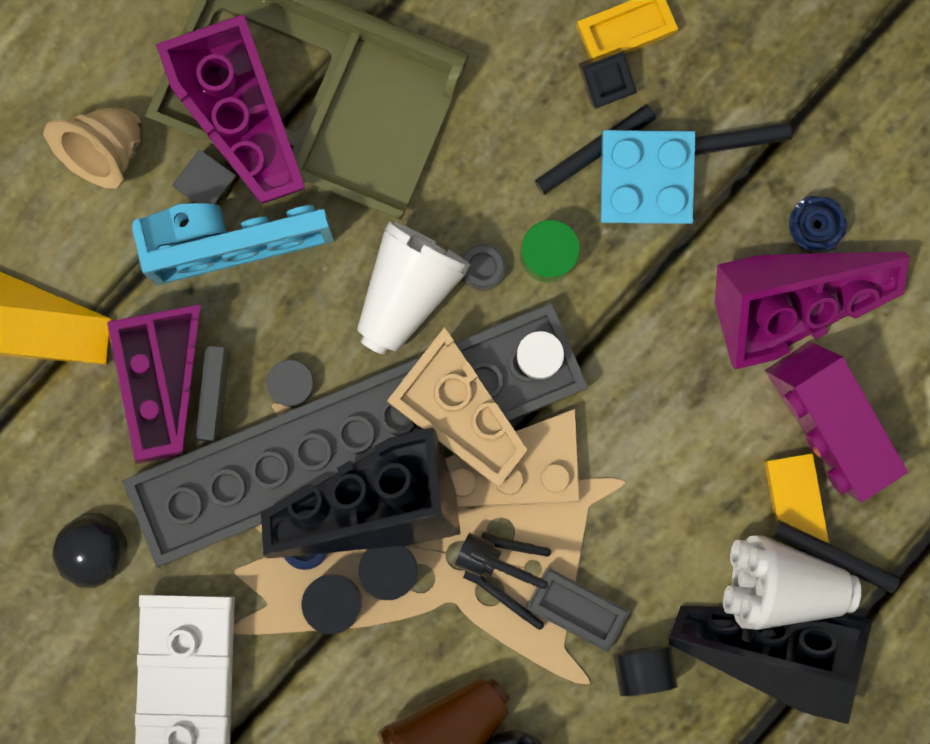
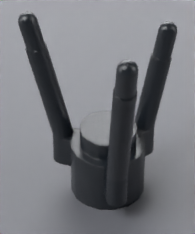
[455,531,551,630]

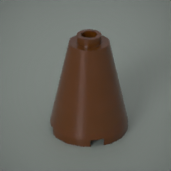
[377,677,509,744]

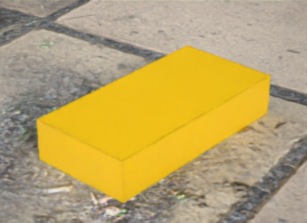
[576,0,678,59]
[764,454,829,550]

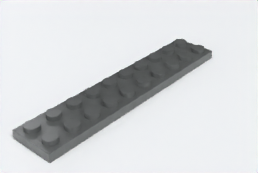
[122,303,588,568]

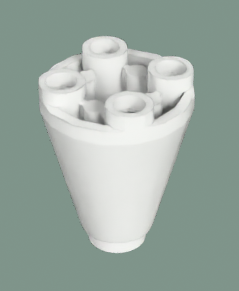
[723,536,861,630]

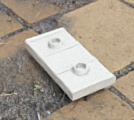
[135,595,235,744]

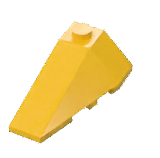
[0,271,112,365]

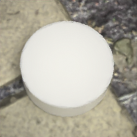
[517,331,564,380]

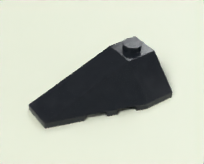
[261,427,461,559]
[668,606,873,724]

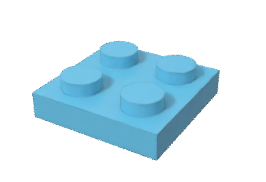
[600,130,695,224]

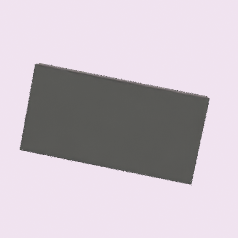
[196,346,230,442]
[525,567,630,653]

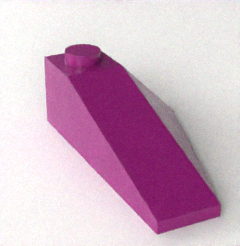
[156,14,305,204]
[715,252,910,370]

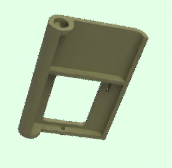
[145,0,469,220]

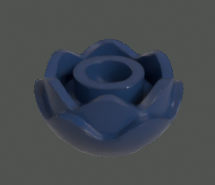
[789,196,847,252]

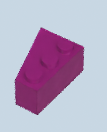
[107,304,201,465]
[764,341,908,503]

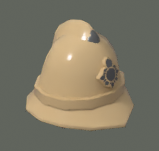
[43,107,142,189]

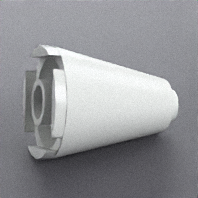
[357,221,471,355]

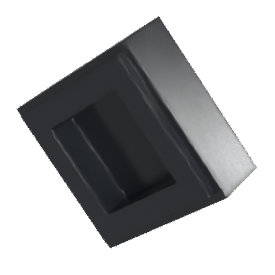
[578,48,637,109]

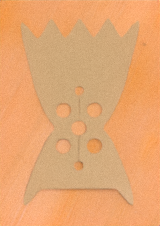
[234,403,625,685]

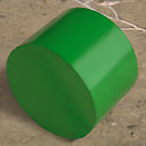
[520,220,580,283]

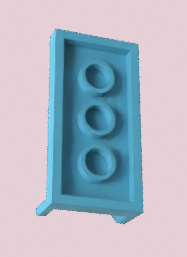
[132,203,334,286]

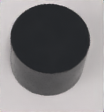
[358,546,418,600]
[301,575,362,634]
[613,645,678,696]

